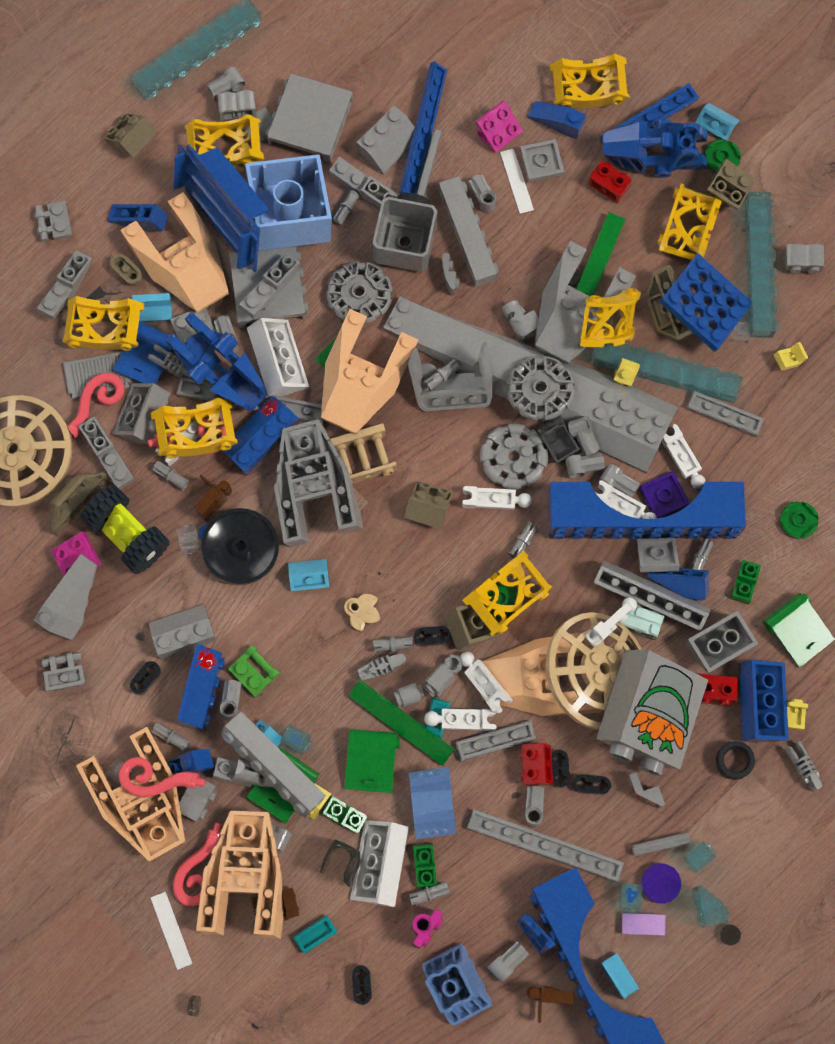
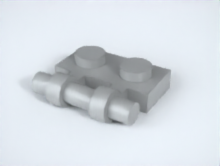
[34,201,73,242]
[42,652,86,692]

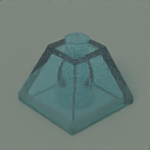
[692,885,730,928]

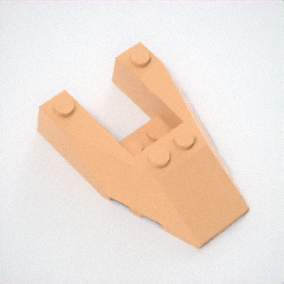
[120,192,229,313]
[320,309,418,434]
[482,632,603,717]
[76,727,185,862]
[196,811,283,939]

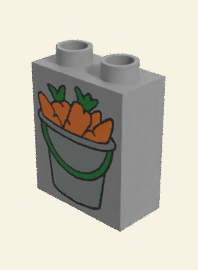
[596,650,708,776]

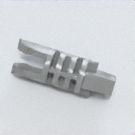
[148,344,191,379]
[357,653,406,681]
[785,741,823,792]

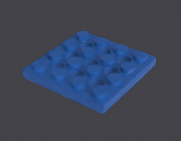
[659,253,753,352]

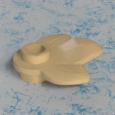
[344,594,380,631]

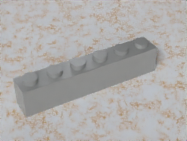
[438,176,499,287]
[594,561,710,631]
[221,712,326,818]

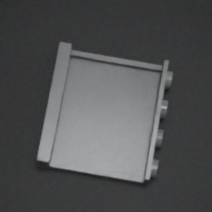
[266,74,353,163]
[229,246,309,328]

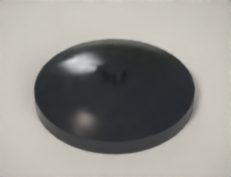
[201,508,279,585]

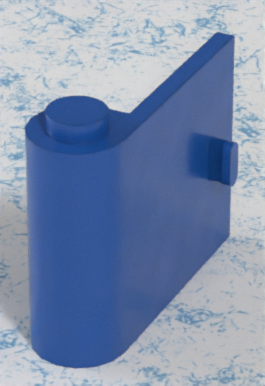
[113,321,174,384]

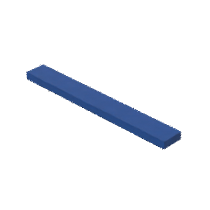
[399,61,447,194]

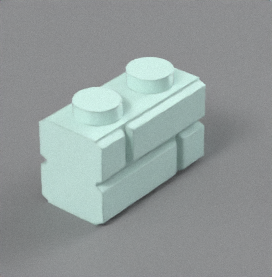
[621,603,664,640]

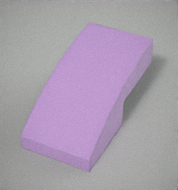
[622,913,666,936]

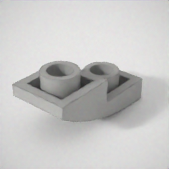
[442,253,459,296]

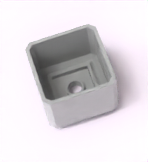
[373,197,437,272]

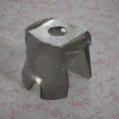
[320,840,361,888]

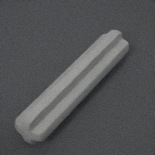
[632,833,690,856]

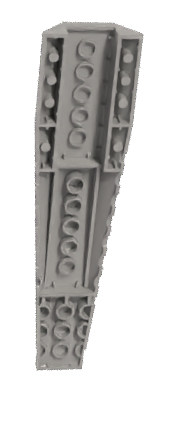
[383,297,678,473]

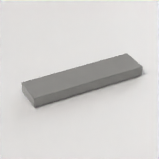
[417,129,441,197]
[686,391,764,437]
[455,720,537,762]

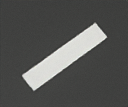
[500,148,534,214]
[151,892,192,970]

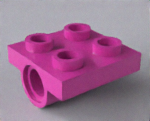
[475,101,523,152]
[51,531,102,576]
[413,909,444,949]

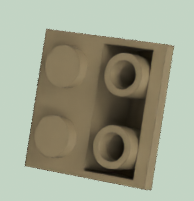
[104,113,157,158]
[707,159,757,210]
[404,481,453,529]

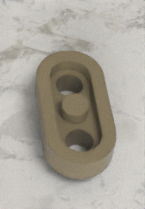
[110,254,143,286]

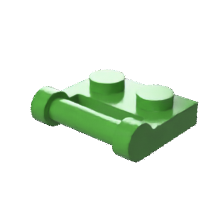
[228,645,280,698]

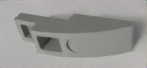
[328,156,398,208]
[37,250,92,320]
[239,252,300,319]
[78,416,135,490]

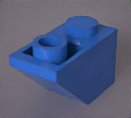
[167,748,214,774]

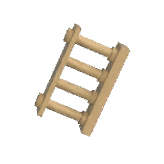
[331,423,397,484]

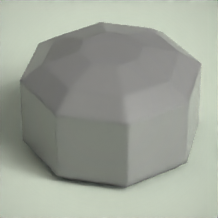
[444,655,463,675]

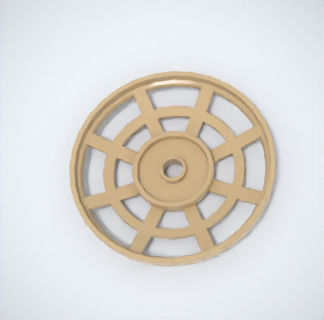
[0,395,72,507]
[546,612,642,730]

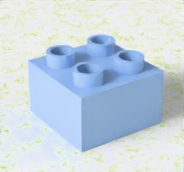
[245,155,332,251]

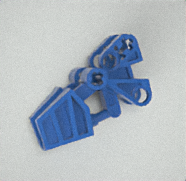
[603,120,707,178]
[165,312,266,412]

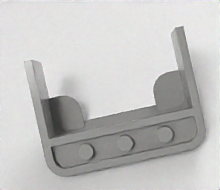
[408,342,492,411]

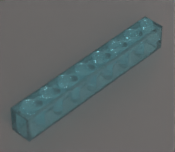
[130,0,261,100]
[745,192,779,338]
[590,342,743,403]

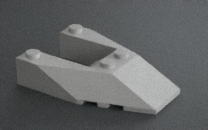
[535,241,636,364]
[274,419,363,547]

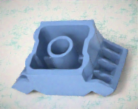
[409,767,456,839]
[422,944,492,1026]

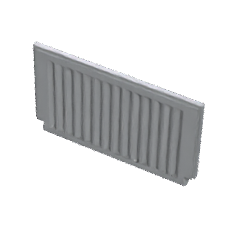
[63,351,132,399]

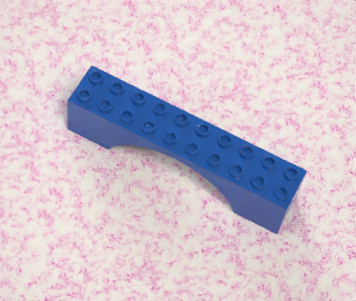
[548,482,746,539]
[529,867,665,1044]

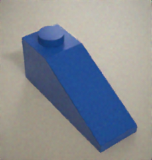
[527,101,586,139]
[107,204,168,231]
[648,568,709,601]

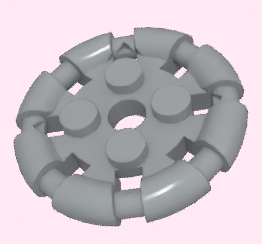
[326,261,393,324]
[507,356,575,421]
[480,423,548,490]

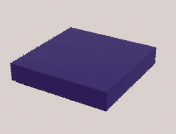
[639,471,690,519]

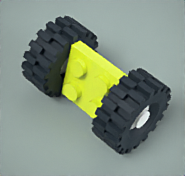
[80,485,170,574]

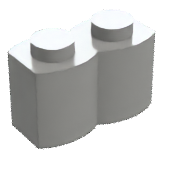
[217,90,256,121]
[785,244,824,274]
[424,663,455,698]
[179,777,218,823]

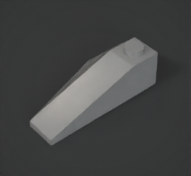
[34,554,97,640]

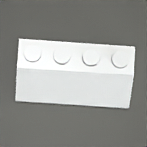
[247,318,309,396]
[350,820,409,907]

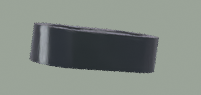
[414,626,451,647]
[130,661,161,695]
[552,750,570,788]
[573,775,611,795]
[352,965,372,1005]

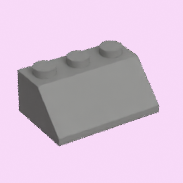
[357,106,415,175]
[112,383,170,445]
[149,604,216,659]
[685,610,759,673]

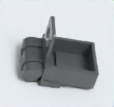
[537,415,581,463]

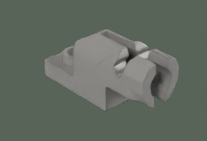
[502,300,539,341]
[212,757,273,788]

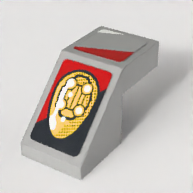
[627,772,665,808]

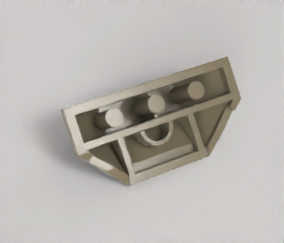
[646,265,693,340]
[50,472,109,536]

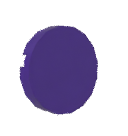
[641,863,681,904]

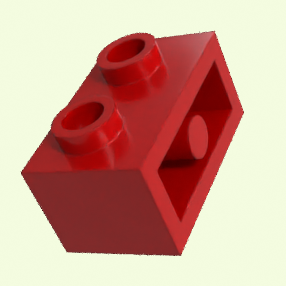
[588,160,632,204]
[698,674,738,706]
[520,743,553,786]

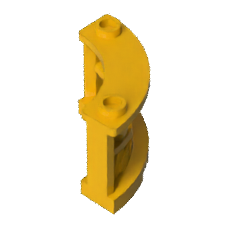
[550,53,630,109]
[185,115,264,168]
[657,183,722,260]
[580,288,641,347]
[62,296,144,351]
[151,397,238,459]
[462,550,552,636]

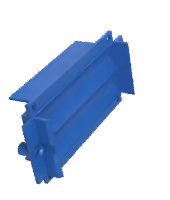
[173,144,270,272]

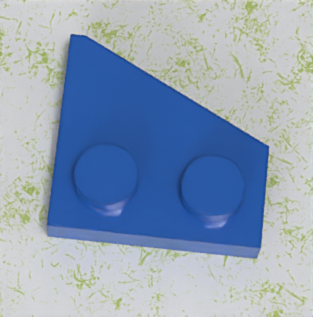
[517,913,555,955]

